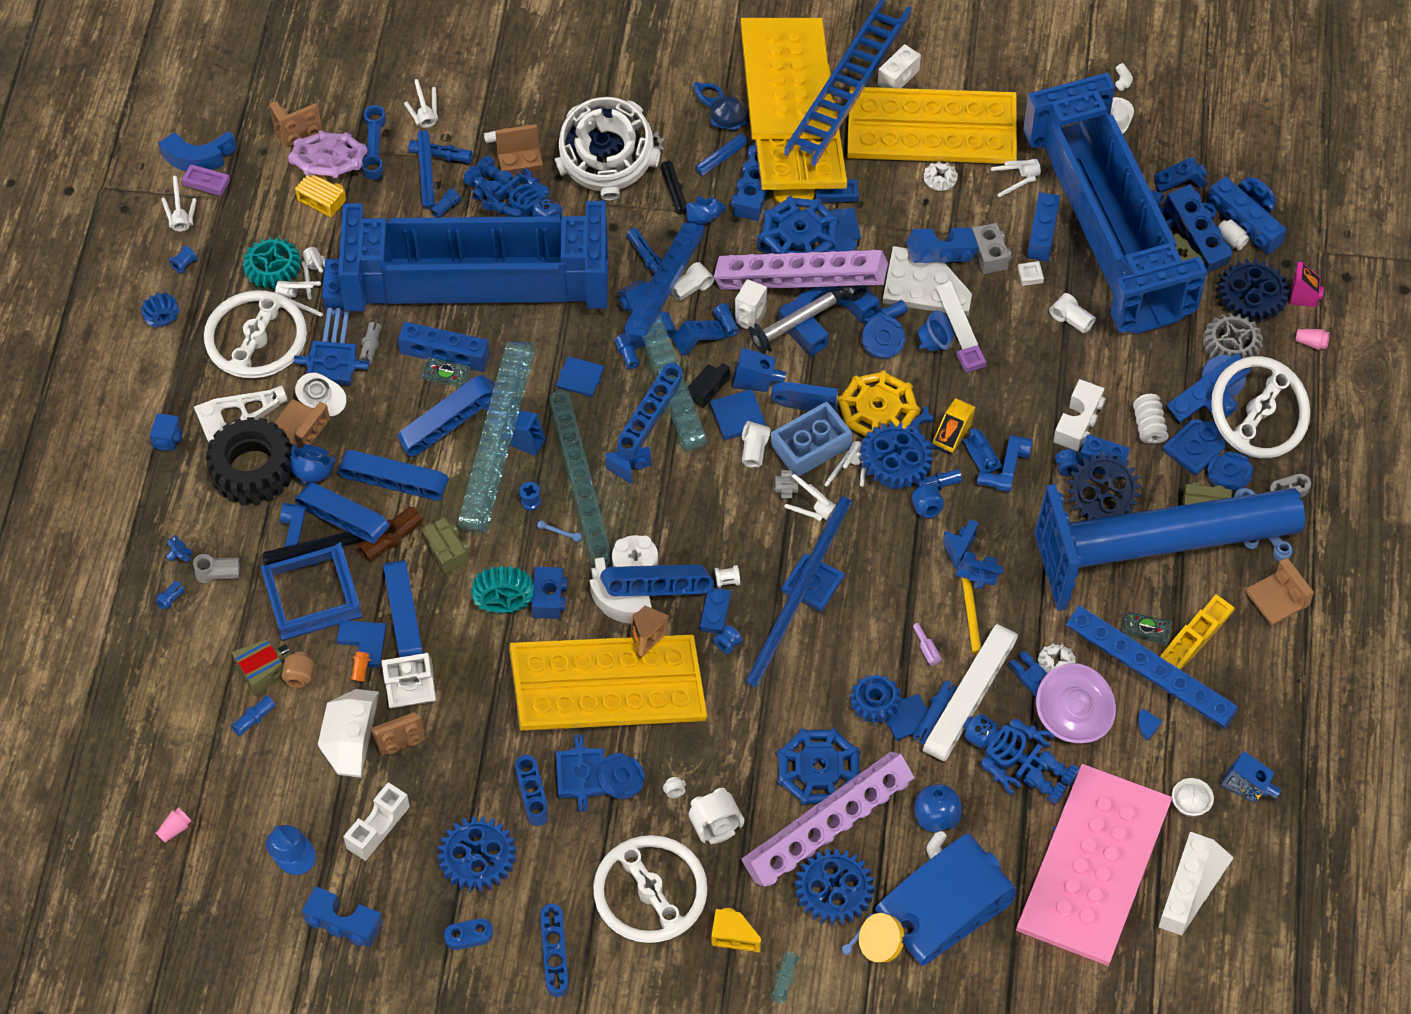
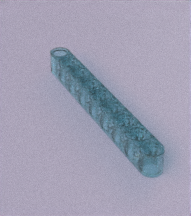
[459,341,535,532]
[550,390,610,567]

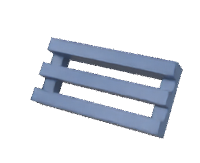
[322,308,350,343]

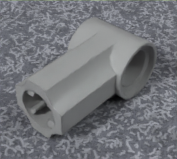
[193,554,240,583]

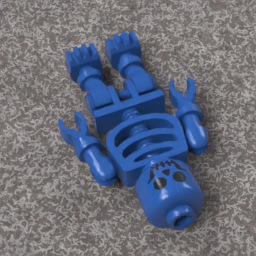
[463,155,563,220]
[963,714,1079,805]

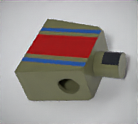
[231,640,291,696]

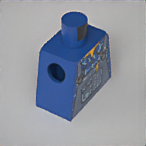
[1220,751,1281,802]

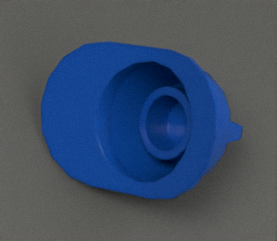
[918,310,954,352]
[266,825,316,875]

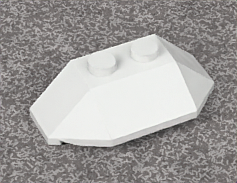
[318,689,379,778]

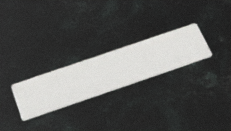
[936,281,978,350]

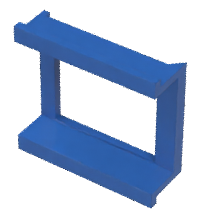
[260,542,363,641]

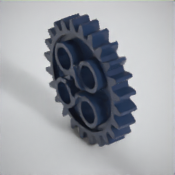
[565,109,624,163]
[1217,259,1290,322]
[1067,452,1141,520]

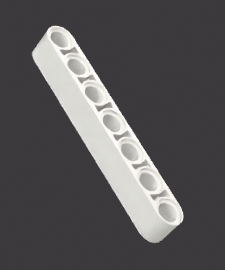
[923,624,1018,762]

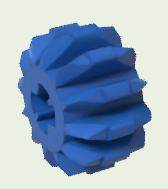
[141,292,179,328]

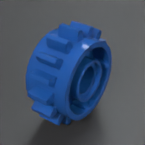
[850,674,901,724]

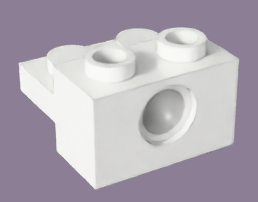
[382,653,437,709]

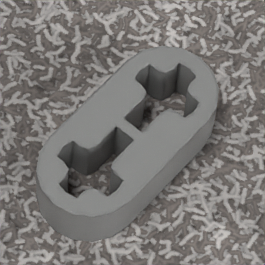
[1269,474,1311,497]

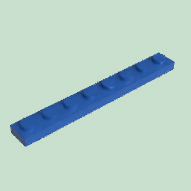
[625,223,705,336]

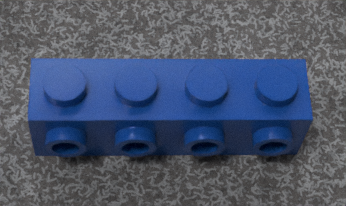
[1207,176,1287,255]

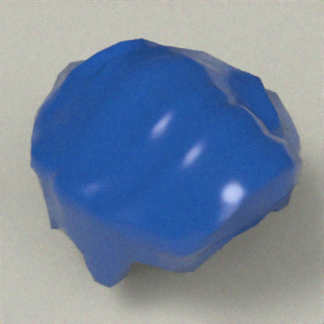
[686,195,726,225]

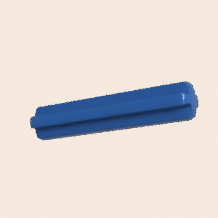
[695,134,747,176]

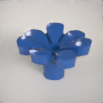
[166,535,192,562]

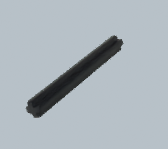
[262,532,364,565]

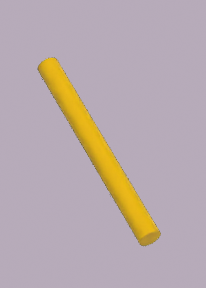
[962,578,981,654]

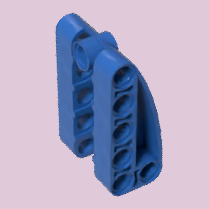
[875,833,1016,966]

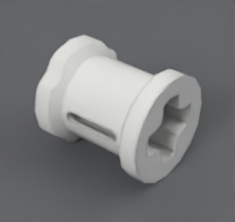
[714,565,740,588]

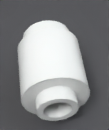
[1218,219,1250,251]

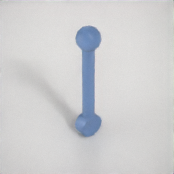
[537,520,582,543]
[842,914,873,955]

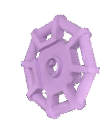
[288,130,368,178]

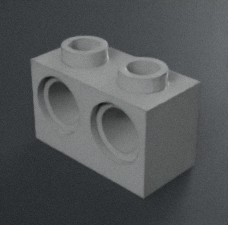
[972,223,1012,274]

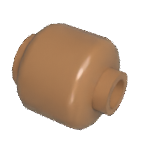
[282,652,314,688]

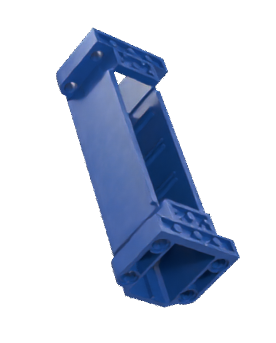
[1023,73,1207,334]
[338,201,608,311]

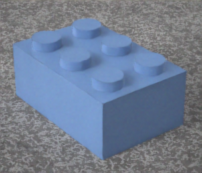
[771,401,852,477]

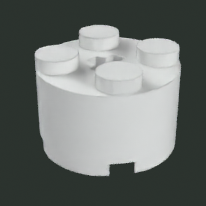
[612,535,658,582]
[689,788,744,844]

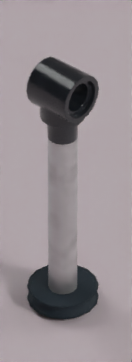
[748,285,868,355]

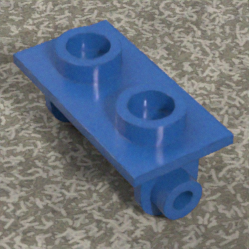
[962,428,1003,473]

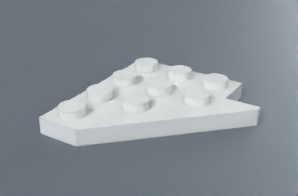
[883,246,972,316]

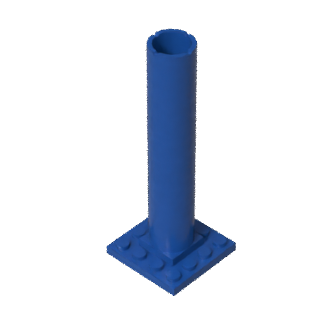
[1034,484,1305,611]

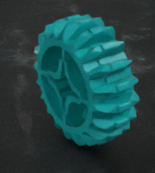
[243,236,302,291]
[471,565,534,614]

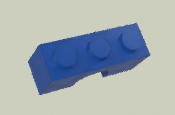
[1027,192,1060,262]
[906,227,979,263]
[302,886,383,947]

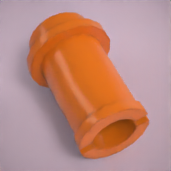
[350,651,371,681]

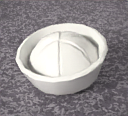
[1172,778,1214,817]

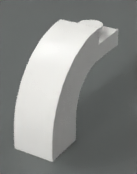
[590,557,651,624]

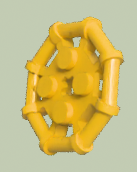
[838,370,920,437]

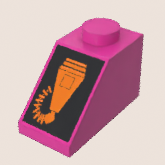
[1290,262,1324,308]

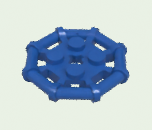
[760,196,840,254]
[777,728,861,806]

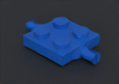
[294,341,369,386]
[556,734,606,812]

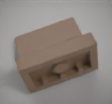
[269,101,322,148]
[495,124,543,175]
[275,399,330,448]
[1246,558,1314,625]
[371,712,425,756]

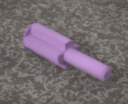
[913,623,942,666]

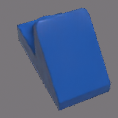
[605,447,651,484]
[943,519,979,569]

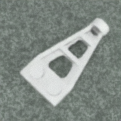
[194,385,288,443]

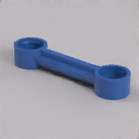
[362,105,386,180]

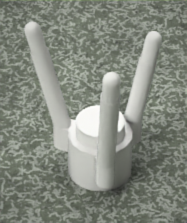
[404,79,439,128]
[991,159,1041,197]
[162,176,197,232]
[301,247,325,300]
[276,281,323,317]
[824,441,867,487]
[784,474,836,522]

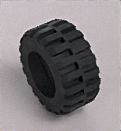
[206,417,294,505]

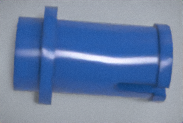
[155,581,185,610]

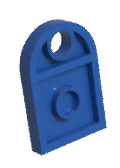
[771,382,838,413]

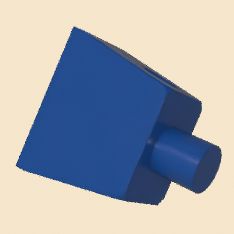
[732,348,786,392]
[491,408,546,456]

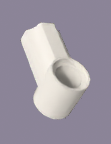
[671,262,714,301]
[1049,293,1096,333]
[742,421,770,468]

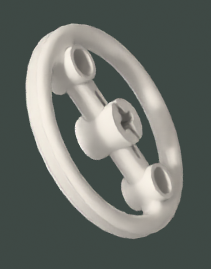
[204,290,307,378]
[1211,356,1310,458]
[594,835,707,943]

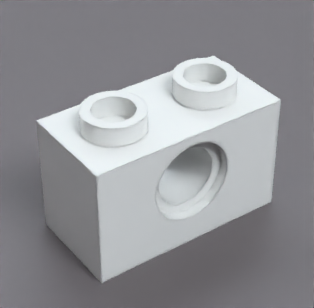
[878,44,921,88]
[735,279,767,329]

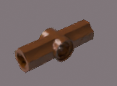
[357,506,423,562]

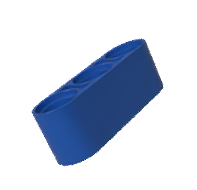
[515,755,548,826]

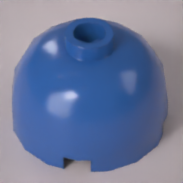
[289,444,335,485]
[914,784,962,833]

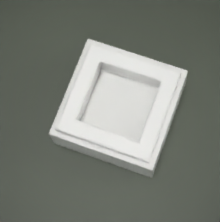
[1017,261,1044,286]

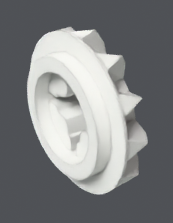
[924,161,958,191]
[1038,643,1075,673]

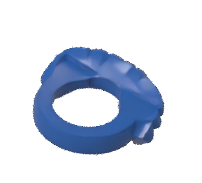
[693,82,723,109]

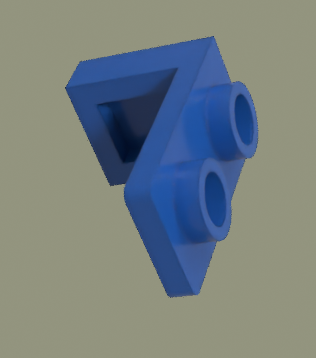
[1155,157,1207,192]
[672,321,727,355]

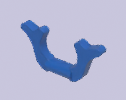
[910,406,949,453]

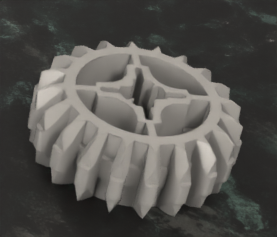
[1203,313,1263,359]

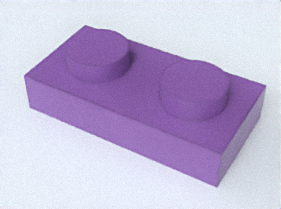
[182,165,230,196]

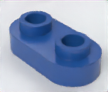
[444,918,493,950]

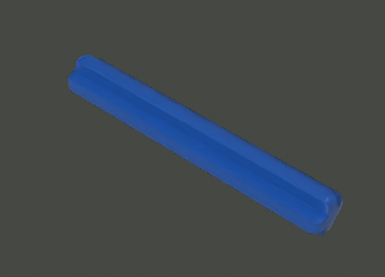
[417,130,435,209]

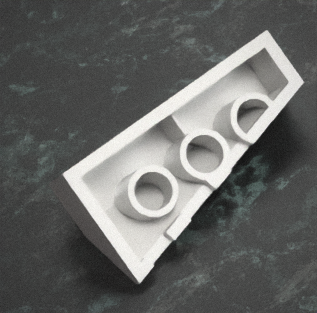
[1159,832,1233,935]

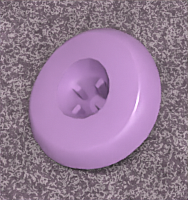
[1036,663,1116,743]

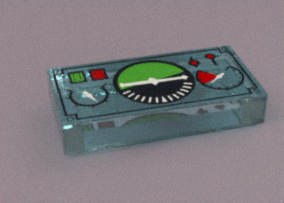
[422,357,471,387]
[1122,611,1172,645]

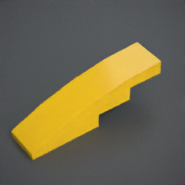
[1160,594,1235,670]

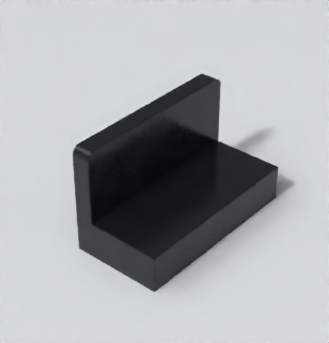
[683,363,730,408]

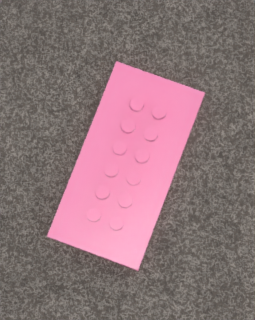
[1016,764,1172,966]

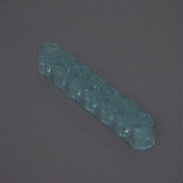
[642,313,707,452]

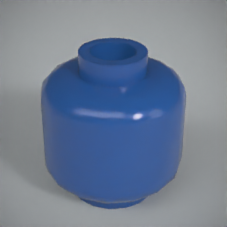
[912,484,944,518]

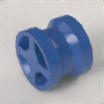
[1055,449,1080,476]
[713,625,742,654]

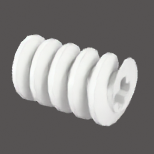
[1133,394,1169,444]

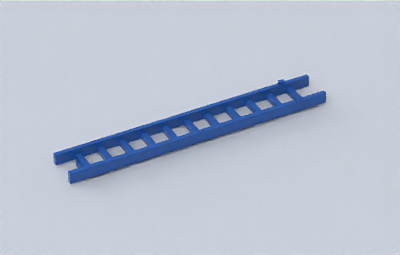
[784,0,912,166]

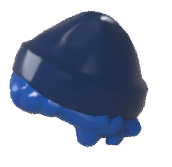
[710,95,748,131]

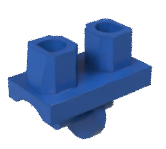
[956,551,1003,589]

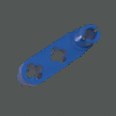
[614,311,677,369]
[977,435,1032,492]
[280,503,318,566]

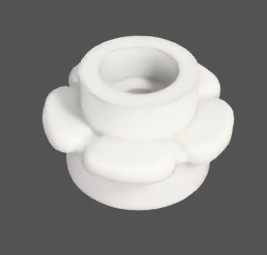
[663,777,686,798]

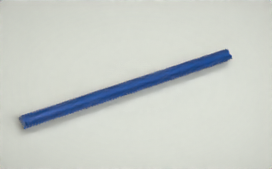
[746,496,852,688]

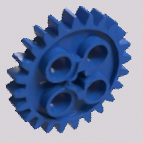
[859,422,933,489]
[438,816,517,892]
[795,849,874,926]

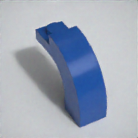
[158,131,237,171]

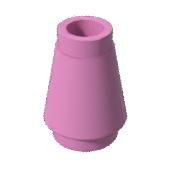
[1296,329,1330,350]
[156,807,191,843]

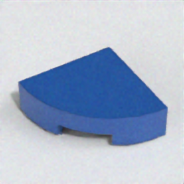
[1138,708,1162,741]

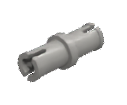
[359,322,382,365]

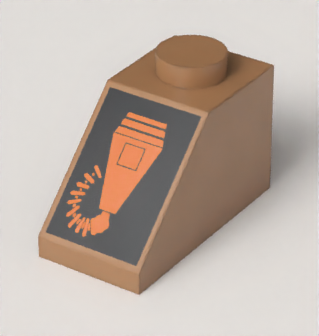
[630,605,669,657]

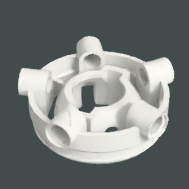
[555,97,660,200]

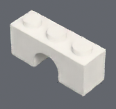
[1053,379,1106,451]
[343,782,410,861]

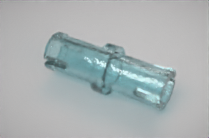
[771,952,799,1003]

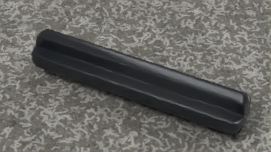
[661,160,687,215]

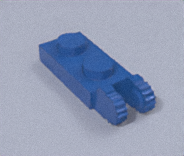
[1008,651,1048,697]

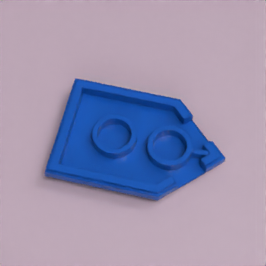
[1163,420,1226,475]

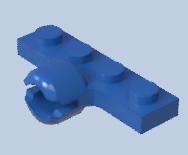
[1166,353,1251,424]

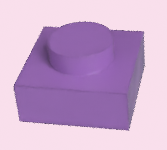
[957,345,986,373]

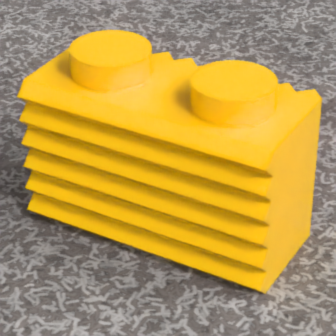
[295,174,346,218]

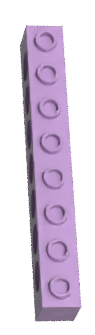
[714,250,888,290]
[741,752,914,887]

